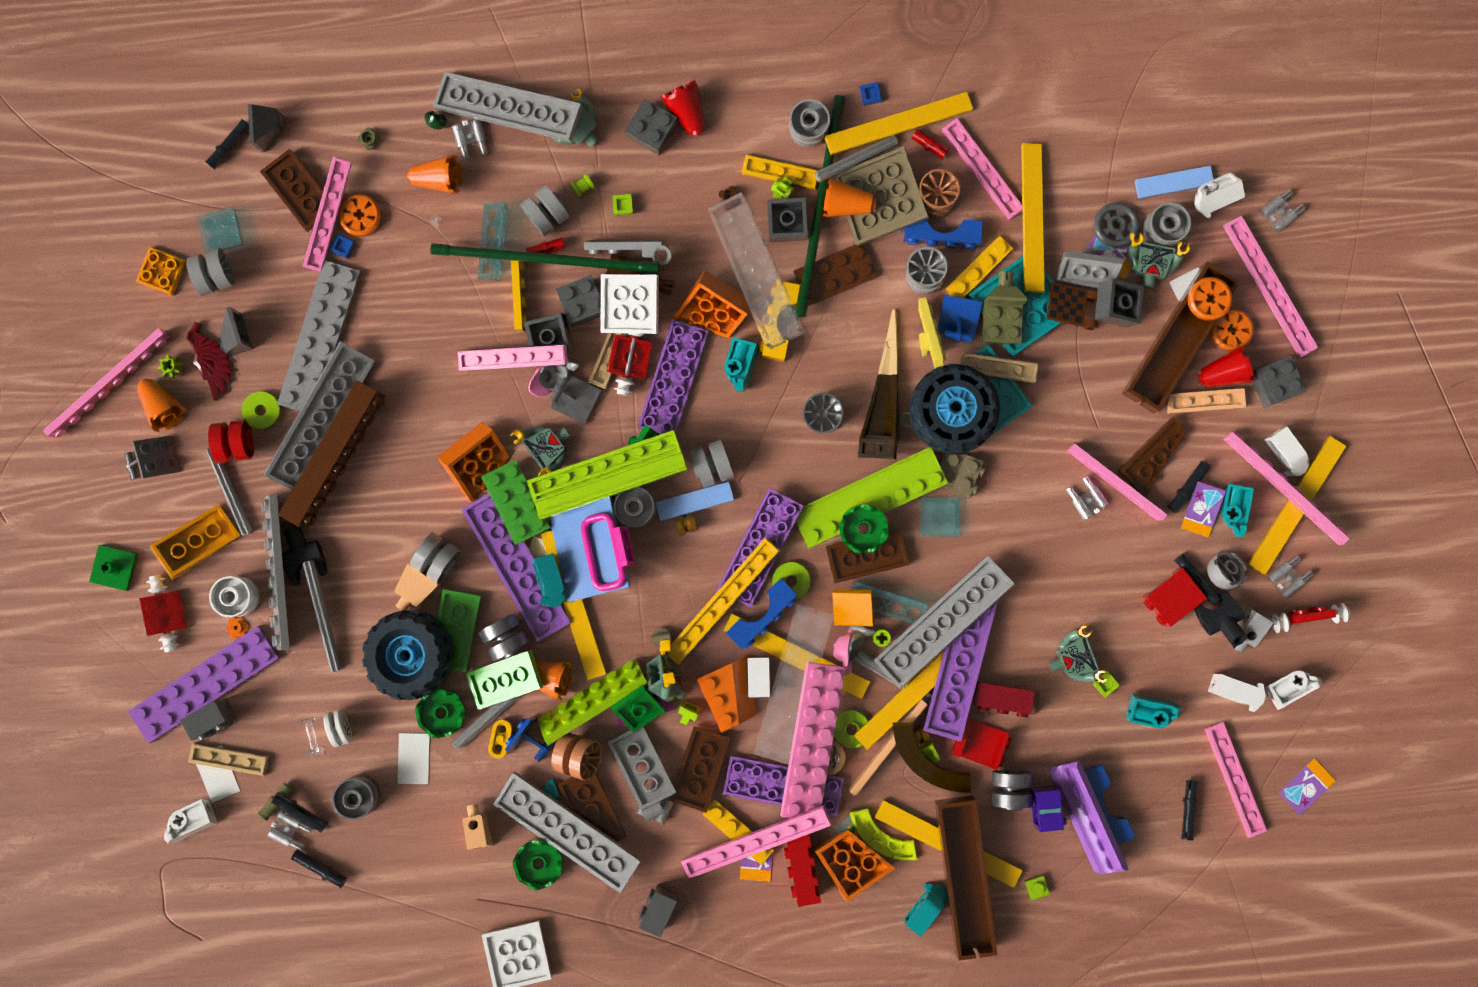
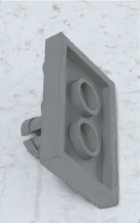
[1056,248,1123,288]

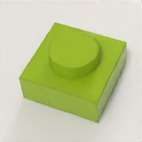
[612,194,633,216]
[1091,672,1120,698]
[919,741,940,762]
[1024,875,1050,901]

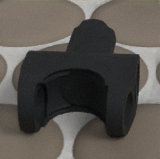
[282,526,327,587]
[1194,590,1247,646]

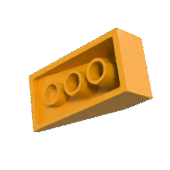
[150,504,240,581]

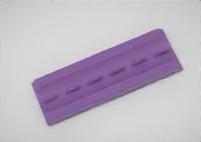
[637,319,709,435]
[717,488,804,608]
[723,756,844,817]
[1050,760,1129,875]

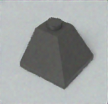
[248,104,285,152]
[220,307,253,356]

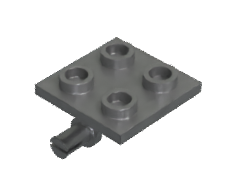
[550,374,602,424]
[124,435,180,480]

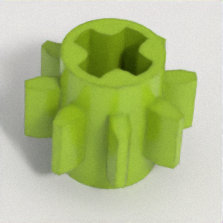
[771,177,794,199]
[157,354,184,379]

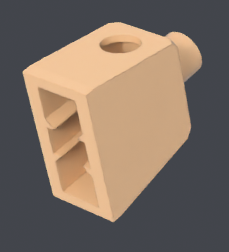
[394,564,441,611]
[463,804,494,850]

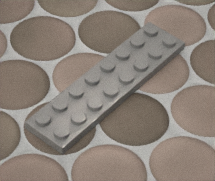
[433,72,583,142]
[277,260,362,411]
[263,341,375,490]
[261,494,290,650]
[874,556,1015,690]
[493,771,642,893]

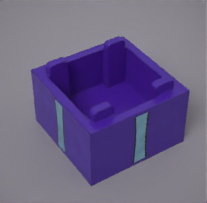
[1029,785,1067,832]

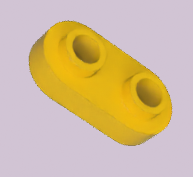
[488,719,513,758]

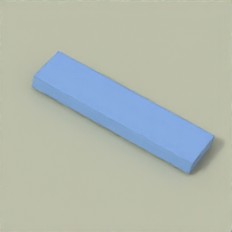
[1135,166,1213,199]
[655,482,734,521]

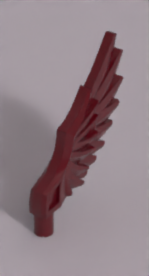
[186,321,233,401]

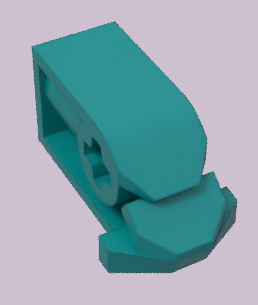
[724,337,760,392]
[1221,484,1254,538]
[532,553,567,608]
[1126,693,1183,728]
[903,883,948,937]

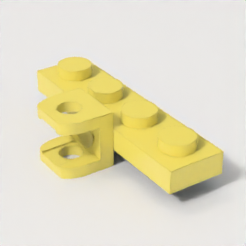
[918,297,946,368]

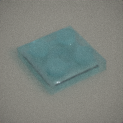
[196,208,244,254]
[919,498,960,537]

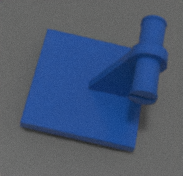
[937,295,982,343]
[505,716,554,762]

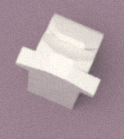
[1194,172,1245,218]
[1264,426,1310,476]
[1264,671,1323,710]
[1208,674,1266,712]
[164,799,218,844]

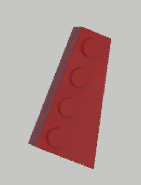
[784,834,821,907]

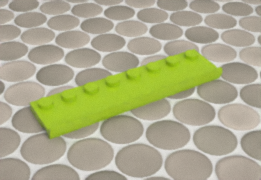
[527,430,688,520]
[796,447,948,549]

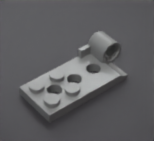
[584,240,672,265]
[608,727,676,822]

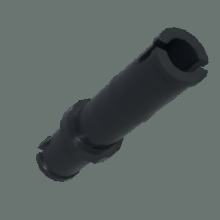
[205,119,249,170]
[1167,460,1211,513]
[1174,553,1222,605]
[1181,780,1199,841]
[271,792,328,833]
[291,849,348,889]

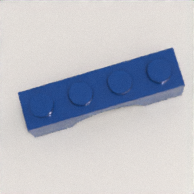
[903,219,983,250]
[726,578,797,649]
[1084,763,1135,845]

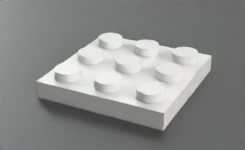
[601,274,659,334]
[482,920,552,987]

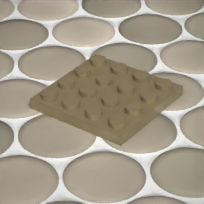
[833,146,929,246]

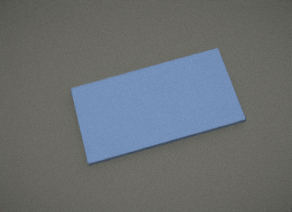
[549,497,631,603]

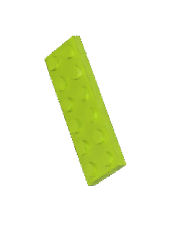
[537,658,648,745]

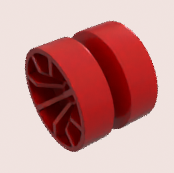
[208,419,254,464]

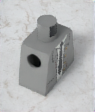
[1233,607,1273,653]

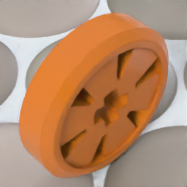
[338,194,382,237]
[1188,277,1232,321]
[1210,309,1254,351]

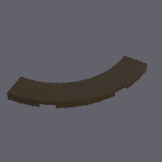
[893,722,971,793]

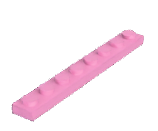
[1223,215,1318,358]
[43,328,170,438]
[1223,432,1349,545]
[681,806,831,879]

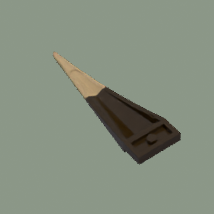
[858,309,899,460]

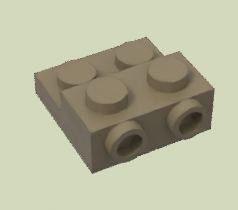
[940,453,985,498]

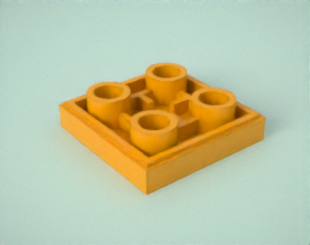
[136,247,186,296]
[832,589,874,626]

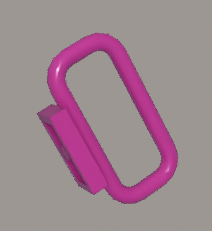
[581,513,636,592]

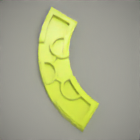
[849,808,917,860]

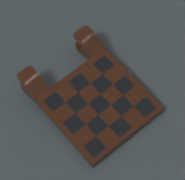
[1046,282,1098,331]

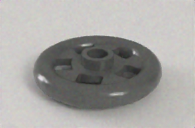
[1094,203,1139,248]

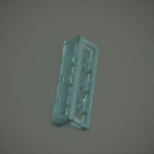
[477,202,508,281]
[850,581,928,624]

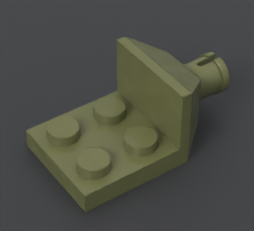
[982,271,1027,345]

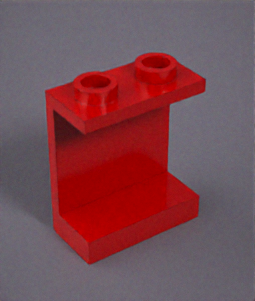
[1142,568,1207,627]
[951,718,1011,771]

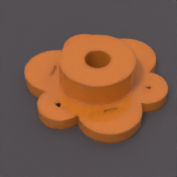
[226,617,249,638]

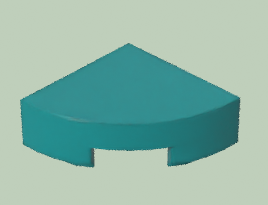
[543,778,561,799]

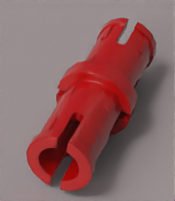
[911,129,949,160]
[526,237,566,254]

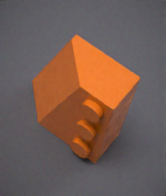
[672,270,753,338]
[437,422,509,503]
[697,654,756,732]
[812,830,896,902]

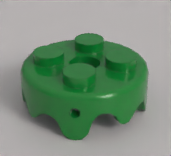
[839,504,888,554]
[415,689,466,738]
[513,839,563,890]

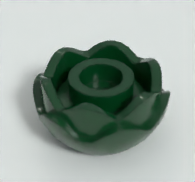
[424,111,448,130]

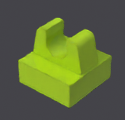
[678,700,701,726]

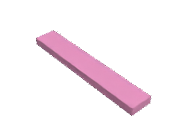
[941,118,1022,221]
[303,156,353,272]
[458,345,568,371]
[1067,444,1167,521]
[1204,721,1267,838]

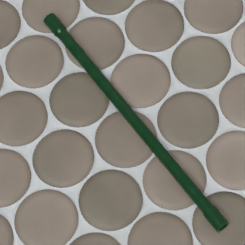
[795,95,845,317]
[430,243,660,274]

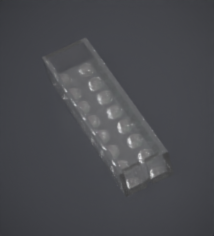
[708,192,805,349]
[753,603,834,765]

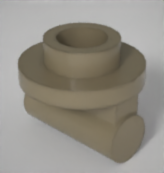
[651,628,671,647]

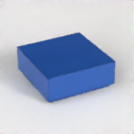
[859,82,882,106]
[330,234,356,259]

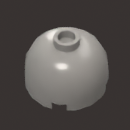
[1207,550,1247,590]

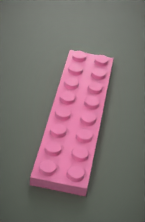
[780,662,845,818]

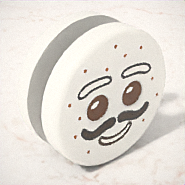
[324,709,352,748]

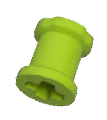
[570,173,595,198]
[872,629,891,647]

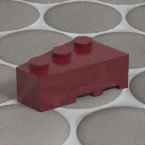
[973,682,1040,718]

